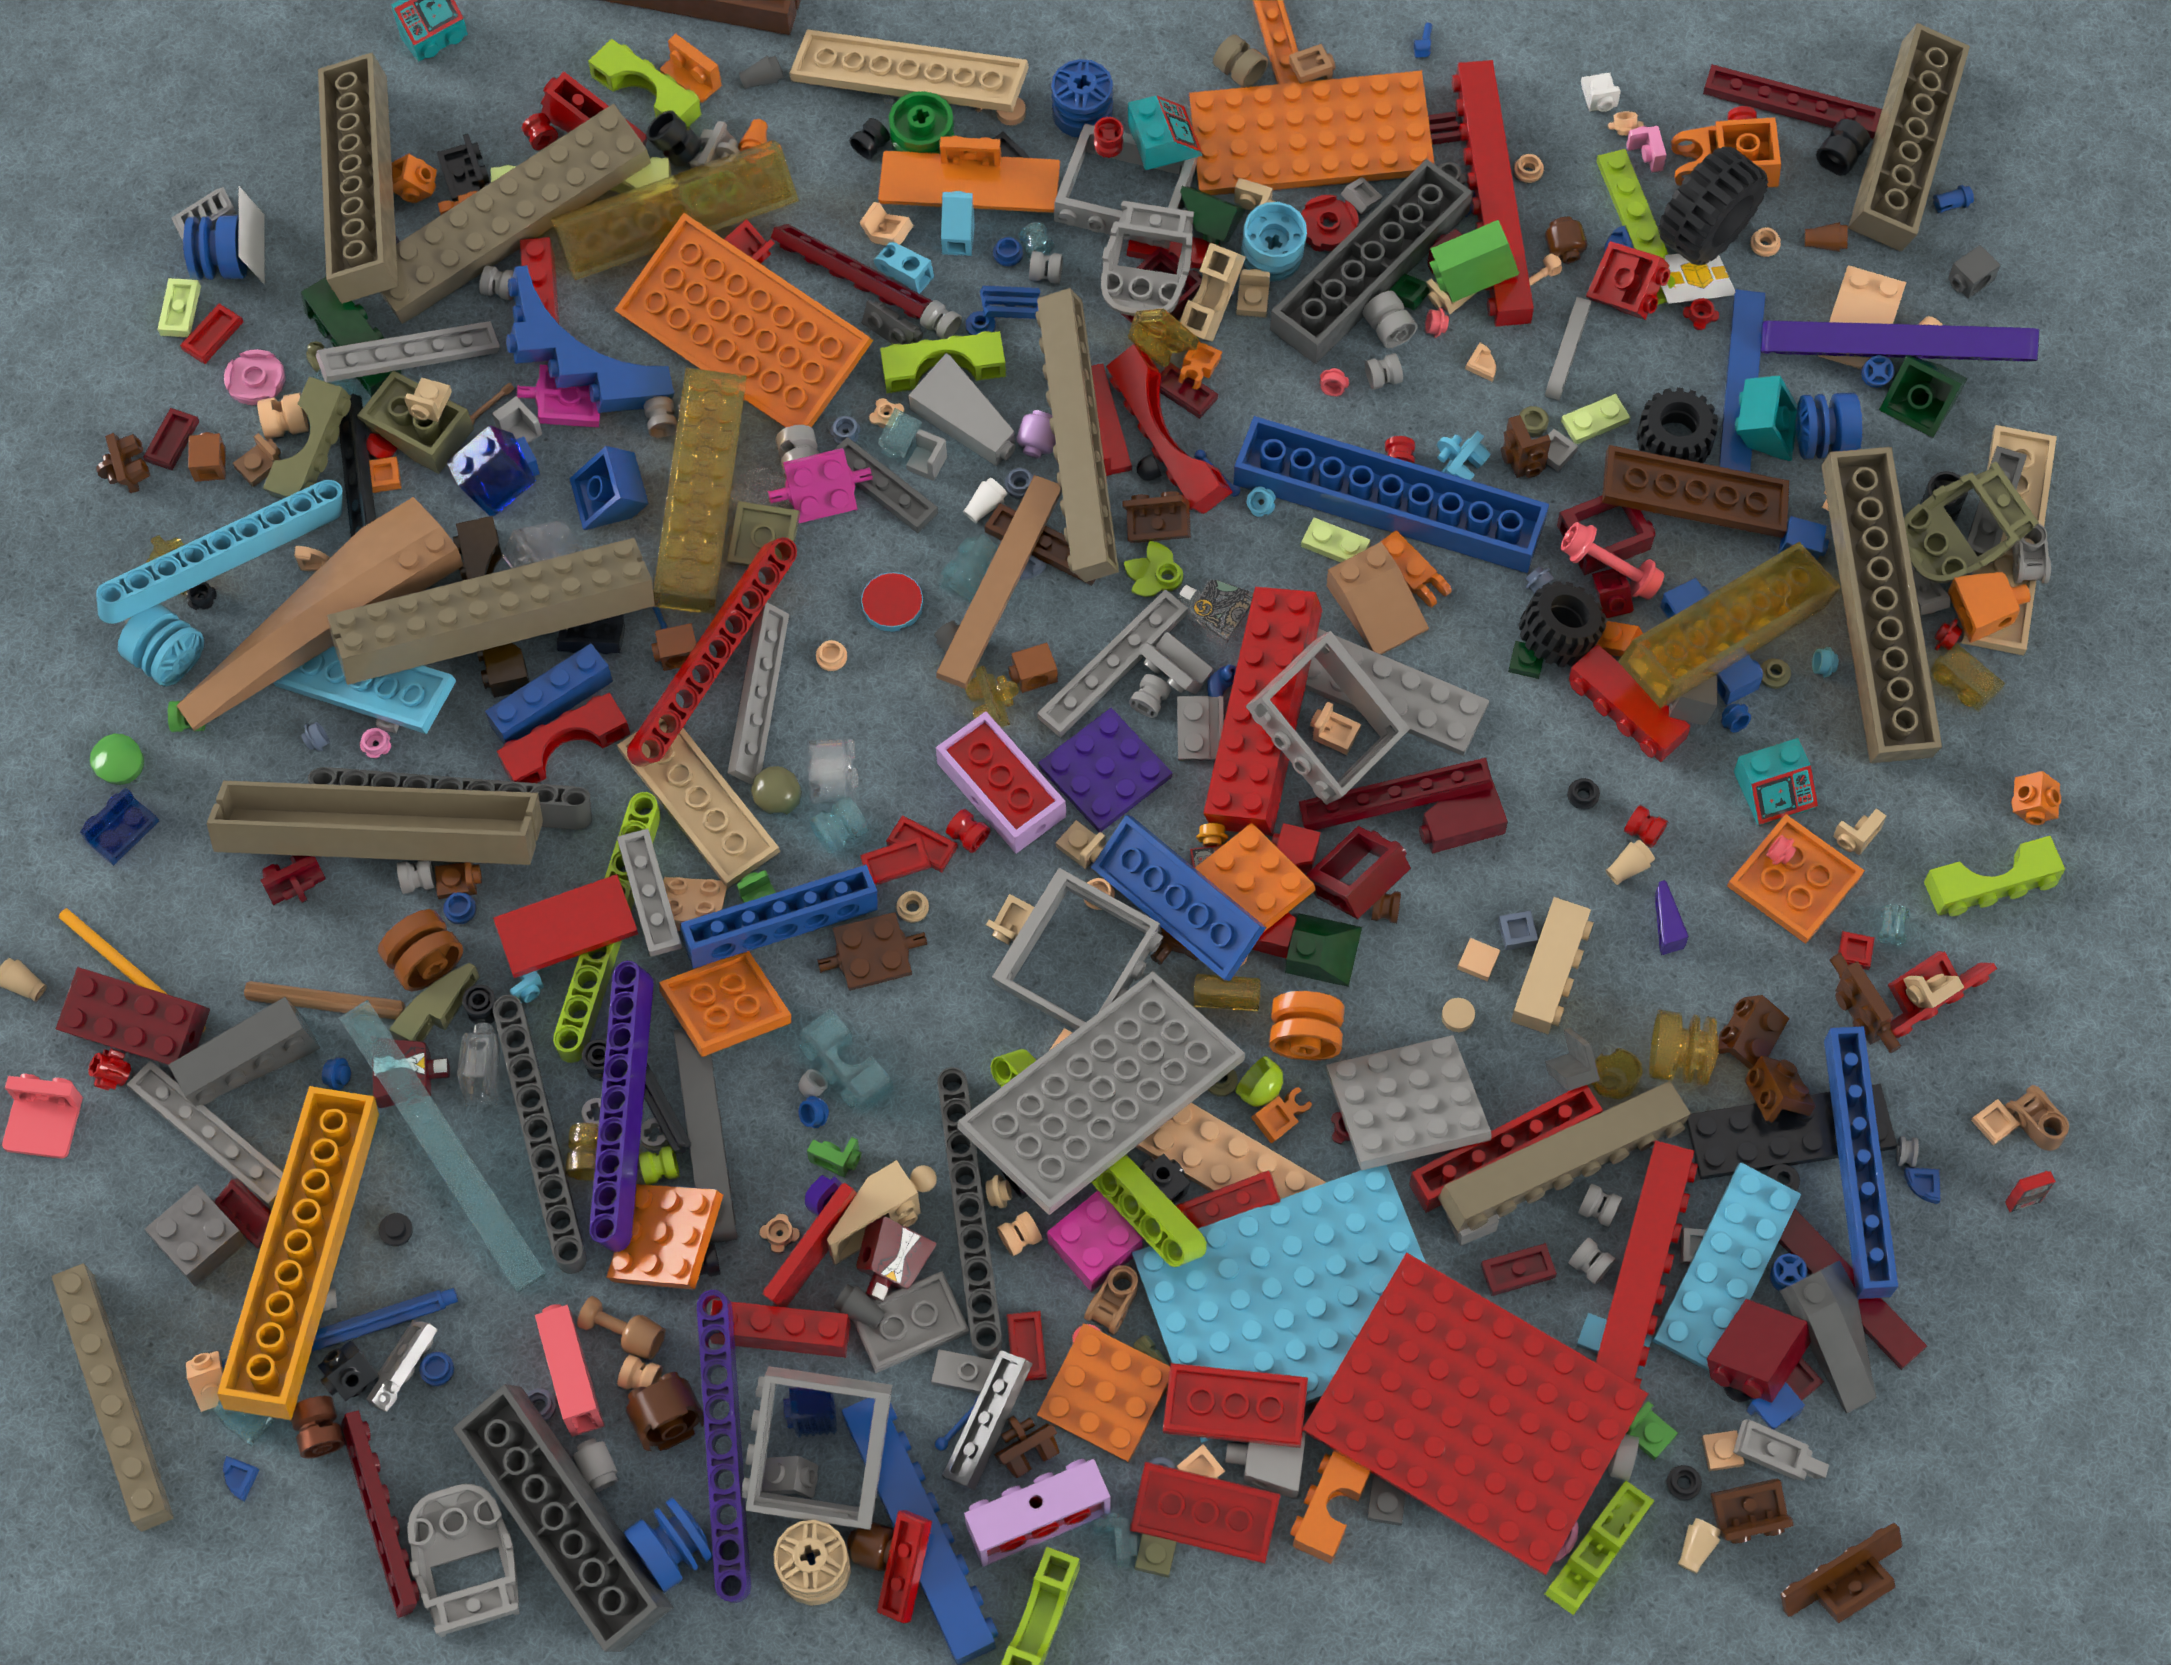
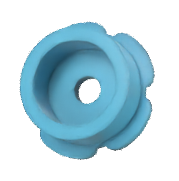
[1247,486,1276,517]
[1812,647,1839,678]

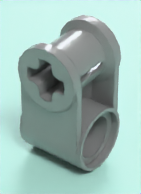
[2012,523,2051,584]

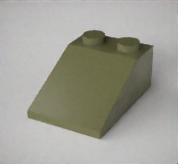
[357,370,474,474]

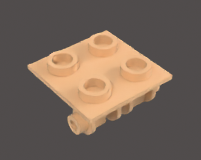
[663,877,727,931]

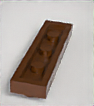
[984,503,1096,586]

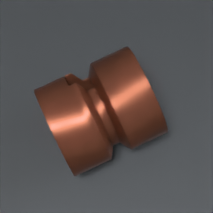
[291,1396,345,1459]

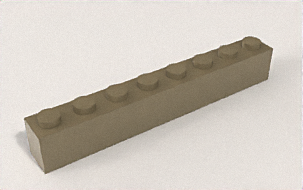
[1438,1081,1691,1232]
[51,1263,174,1532]

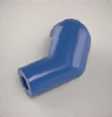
[1207,665,1237,697]

